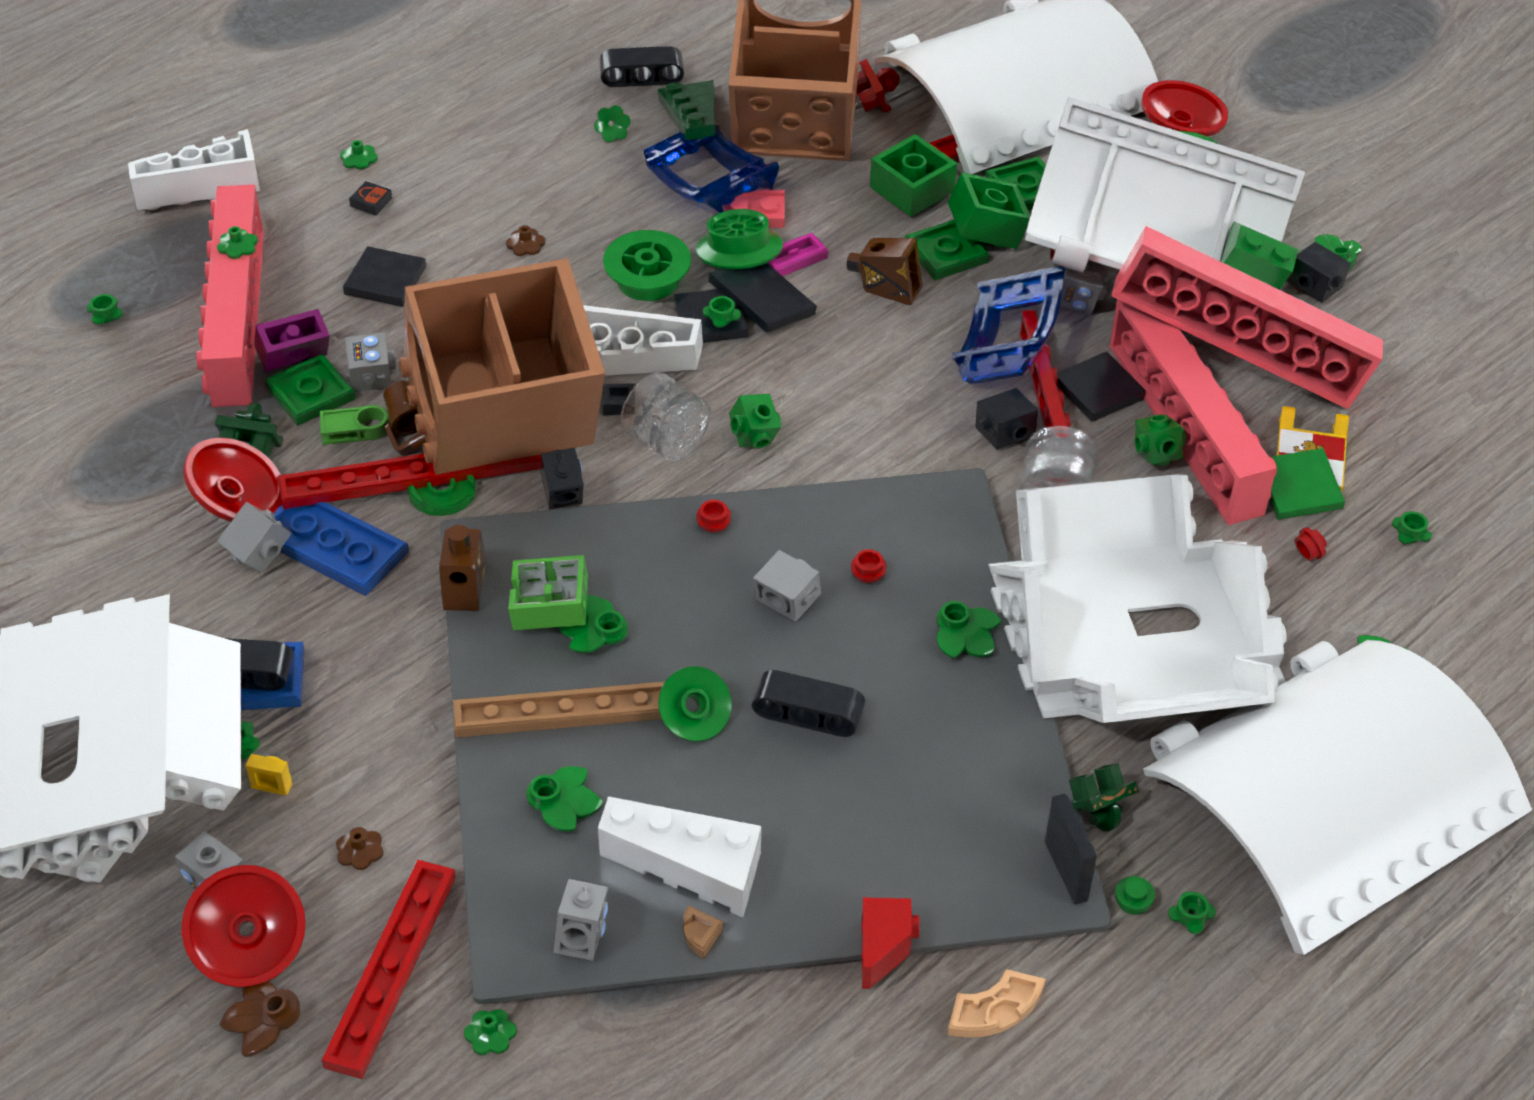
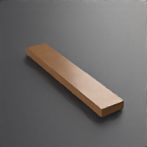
[453,681,665,738]

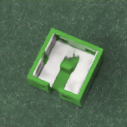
[508,555,588,630]

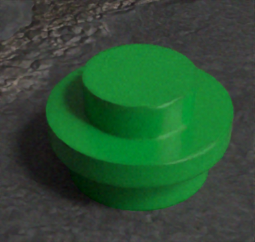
[1115,876,1155,915]

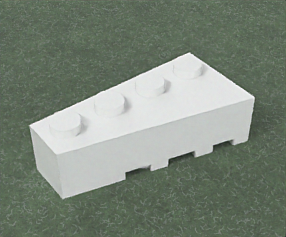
[128,129,260,210]
[583,305,703,376]
[598,797,761,917]

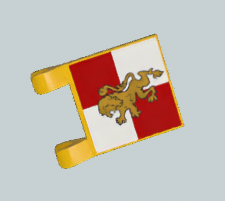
[1276,406,1349,492]

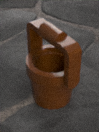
[383,380,426,455]

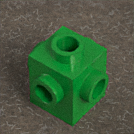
[729,394,781,449]
[1134,414,1186,466]

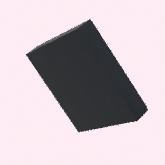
[343,246,426,307]
[674,289,748,343]
[1057,351,1146,422]
[1045,793,1097,905]

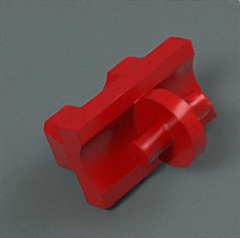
[856,58,900,113]

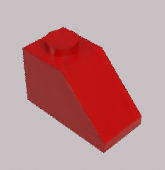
[861,897,919,989]

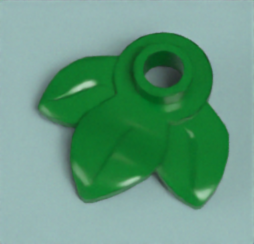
[1299,234,1362,271]
[558,595,628,653]
[936,601,1001,659]
[526,766,603,832]

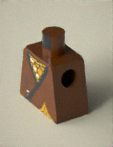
[846,238,923,305]
[439,524,486,611]

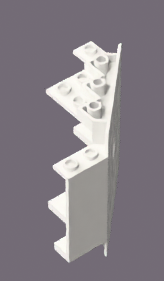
[988,474,1286,723]
[0,594,241,883]

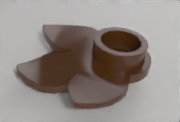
[220,982,300,1057]

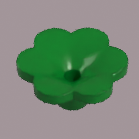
[594,105,631,142]
[340,140,378,170]
[217,226,258,259]
[464,1009,517,1055]

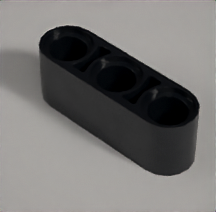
[600,46,684,87]
[224,638,293,691]
[751,670,866,737]

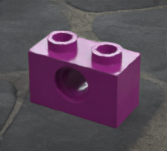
[254,309,330,372]

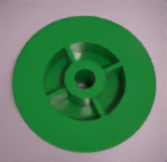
[696,209,783,269]
[603,230,691,301]

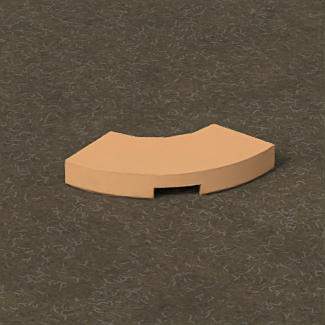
[947,969,1045,1038]

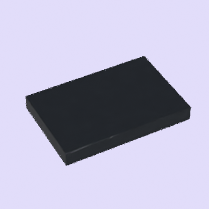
[708,263,817,333]

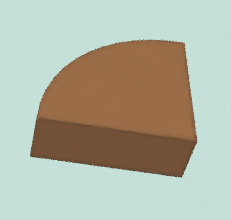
[683,905,723,959]

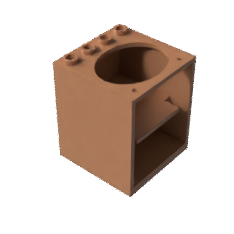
[728,0,862,161]
[399,258,605,475]

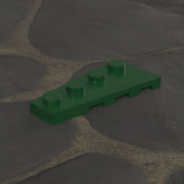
[658,80,715,140]

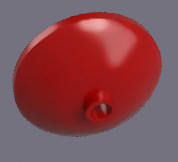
[1141,80,1229,137]
[183,438,282,522]
[181,865,306,988]

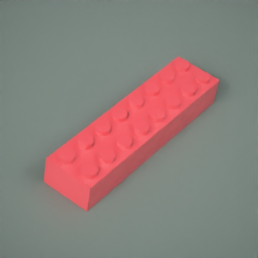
[196,184,264,407]
[1112,226,1383,409]
[1109,299,1277,525]

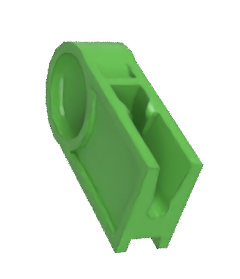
[320,405,389,445]

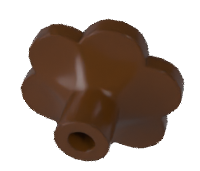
[506,225,545,256]
[336,827,383,870]

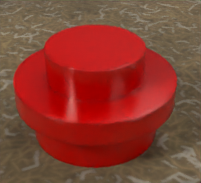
[696,499,731,532]
[1294,527,1327,561]
[851,549,886,583]

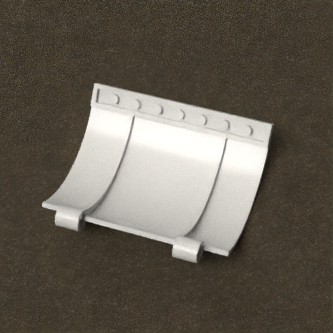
[873,0,1158,174]
[1025,97,1305,273]
[1143,640,1532,955]

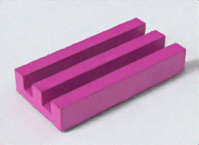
[767,233,828,276]

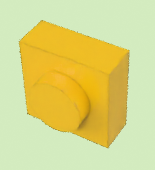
[245,754,292,796]

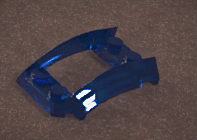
[643,124,779,213]
[952,266,1065,384]

